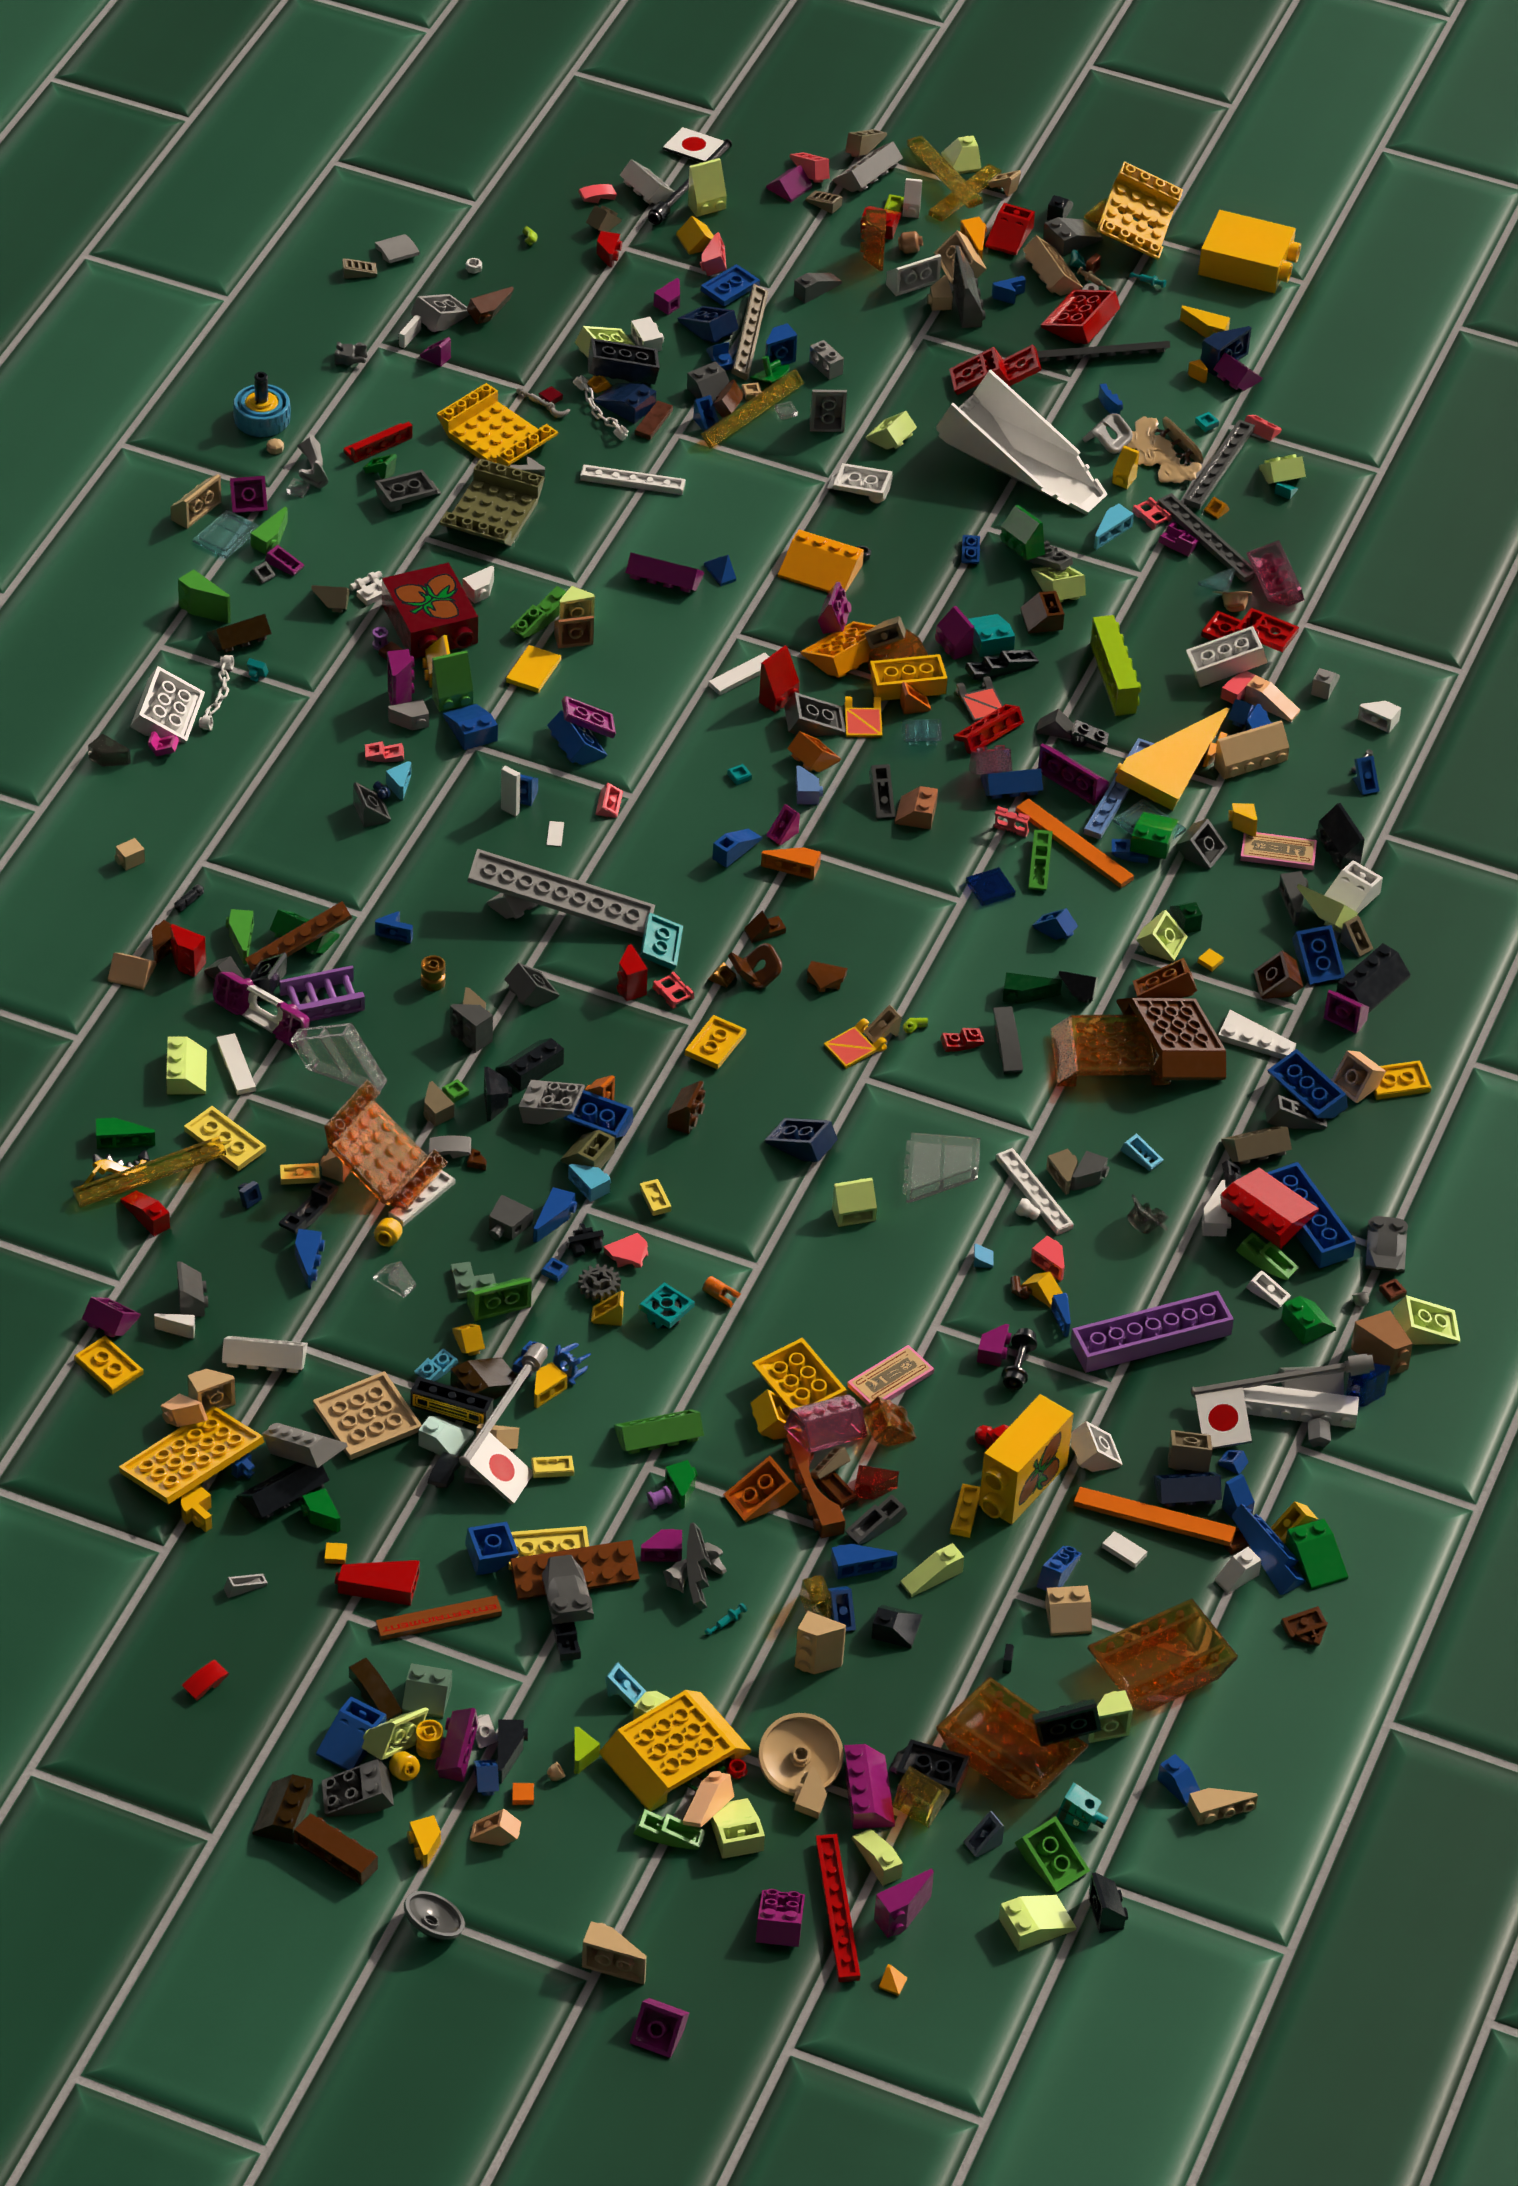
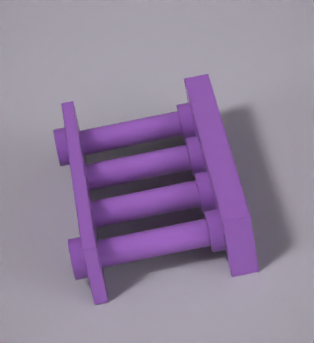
[279,965,365,1021]

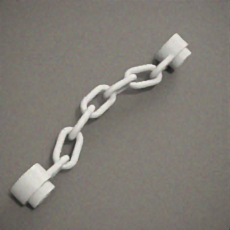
[573,375,629,441]
[199,655,234,730]

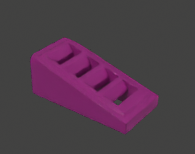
[265,545,305,576]

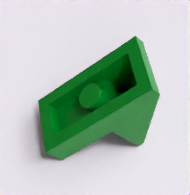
[363,454,397,479]

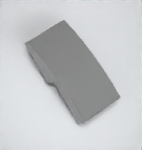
[429,1136,471,1158]

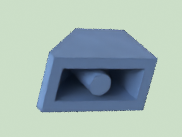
[796,766,823,804]

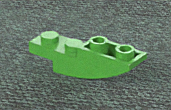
[510,586,567,638]

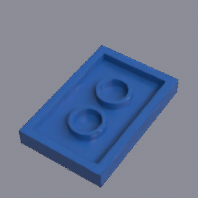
[700,264,760,306]

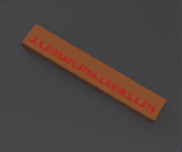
[376,1595,502,1641]

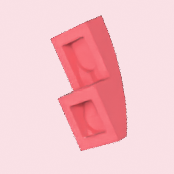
[578,184,617,203]
[365,741,404,762]

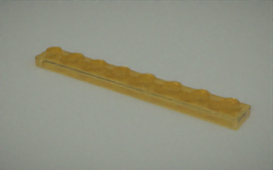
[907,135,983,208]
[701,369,804,449]
[73,1136,226,1207]

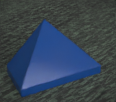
[704,555,736,586]

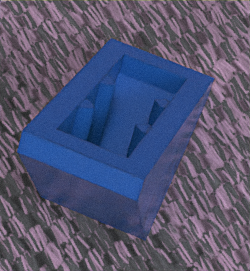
[693,395,721,433]

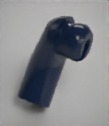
[373,781,391,799]

